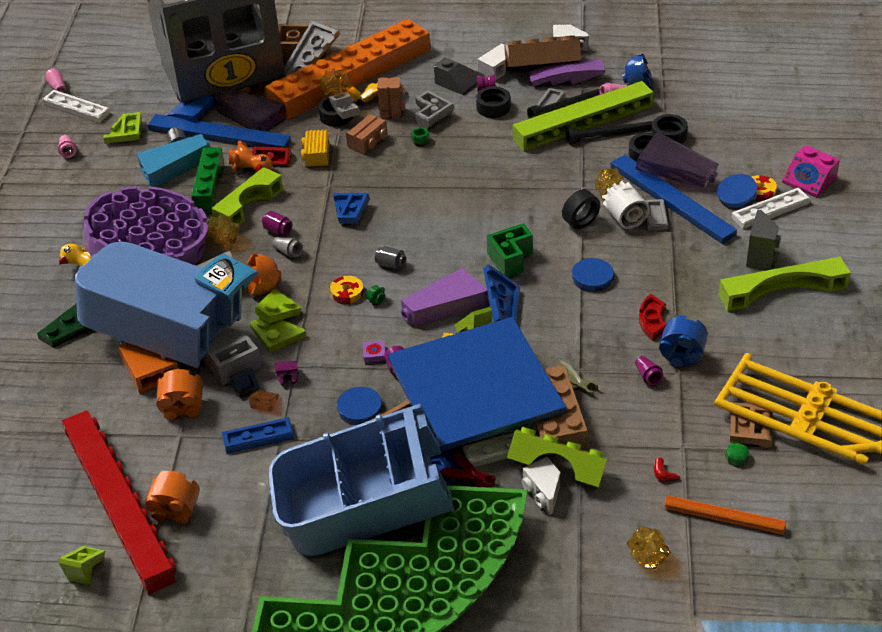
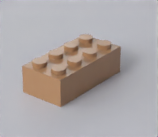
[504,35,581,67]
[531,365,588,458]

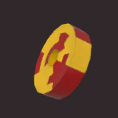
[752,175,777,201]
[330,276,364,304]

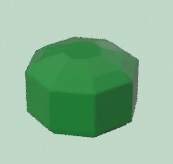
[411,127,430,145]
[725,443,750,466]

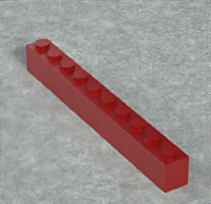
[61,410,177,595]

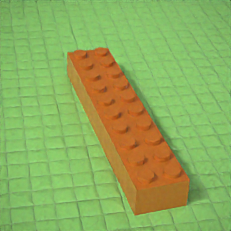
[265,19,431,120]

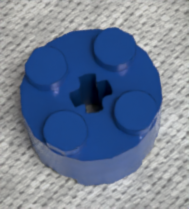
[659,315,708,368]

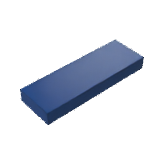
[222,417,294,454]

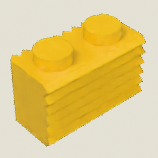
[301,129,330,167]

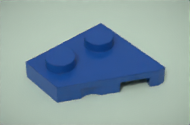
[333,193,370,224]

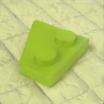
[103,112,142,144]
[255,289,302,324]
[250,318,306,353]

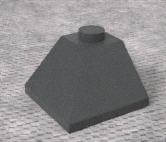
[434,57,485,95]

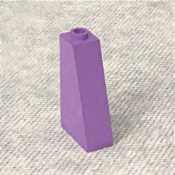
[401,268,489,327]

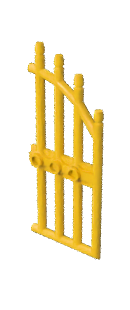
[713,353,882,465]

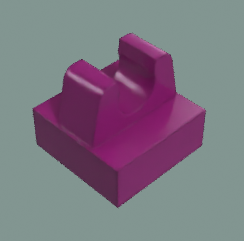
[275,360,299,385]

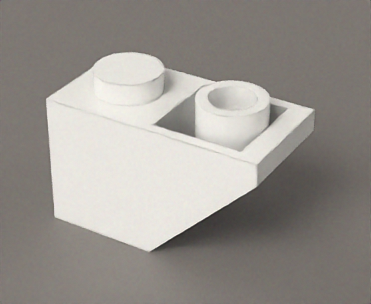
[553,25,589,51]
[478,44,506,81]
[521,457,560,515]

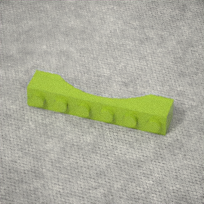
[718,256,851,312]

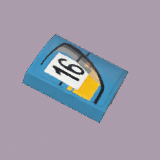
[194,254,258,300]

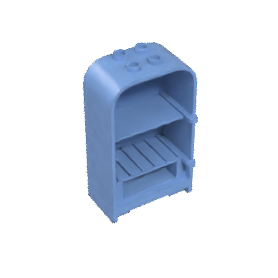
[75,242,242,368]
[269,404,454,556]

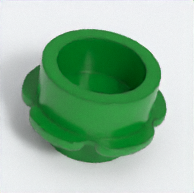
[366,285,386,305]

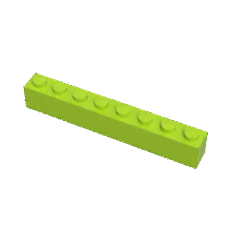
[513,81,654,152]

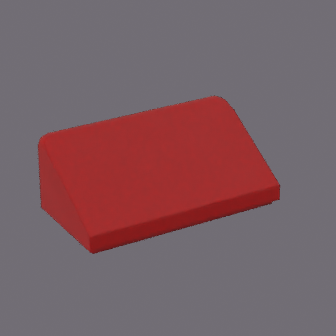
[252,147,292,166]

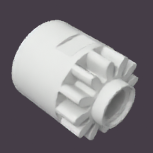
[603,181,650,229]

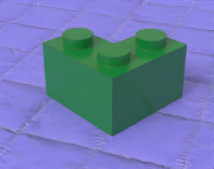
[487,223,533,277]

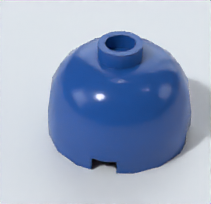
[622,54,653,89]

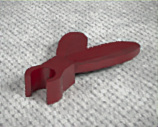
[440,452,496,488]

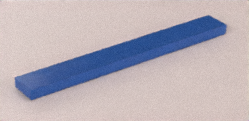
[148,114,291,148]
[611,155,737,244]

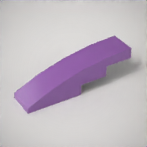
[529,60,606,87]

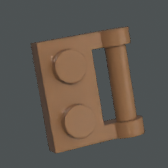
[730,402,773,449]

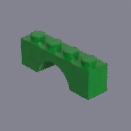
[191,147,225,214]

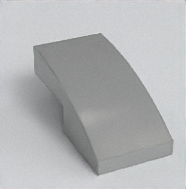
[329,92,360,119]

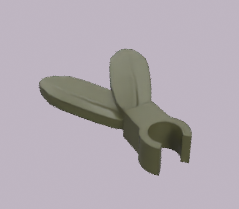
[558,361,598,397]

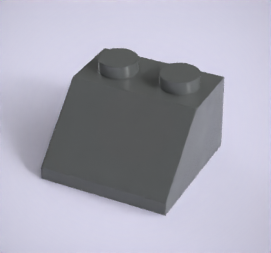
[746,209,781,270]

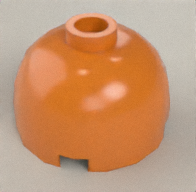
[247,254,281,296]

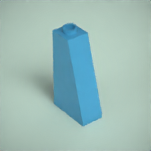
[137,134,211,187]

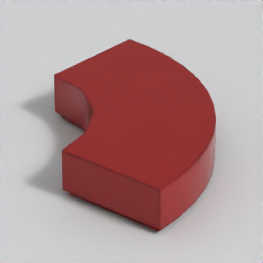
[639,294,667,341]

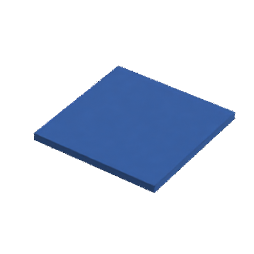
[388,317,566,452]

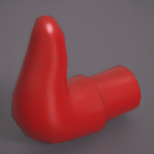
[654,457,680,481]

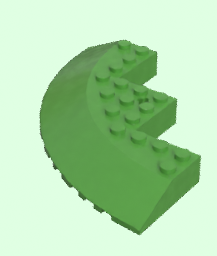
[252,486,528,632]

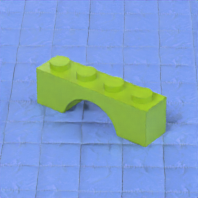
[211,167,283,232]
[507,427,608,487]

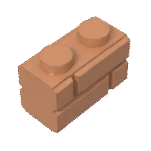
[377,77,406,119]
[346,114,388,154]

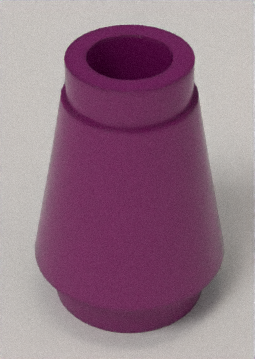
[635,356,664,386]

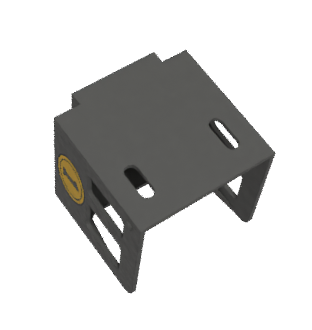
[146,0,285,102]

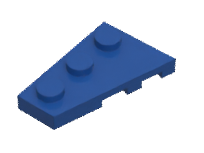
[483,264,520,322]

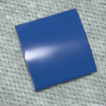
[166,95,215,122]

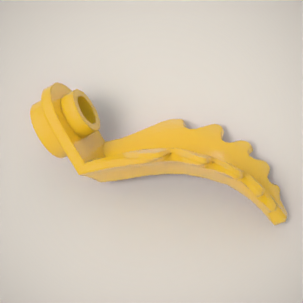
[346,82,407,103]

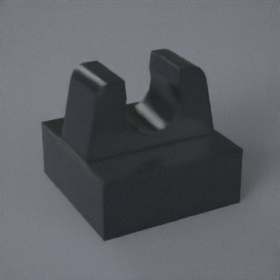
[230,367,260,398]

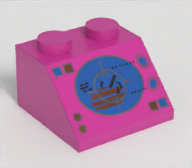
[782,145,840,198]

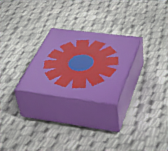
[363,340,385,363]

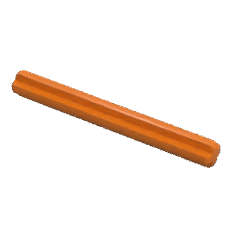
[664,495,786,535]

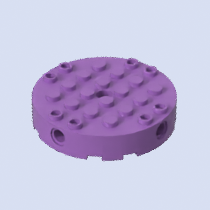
[83,186,208,265]

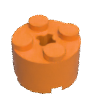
[156,369,203,420]
[145,471,200,525]

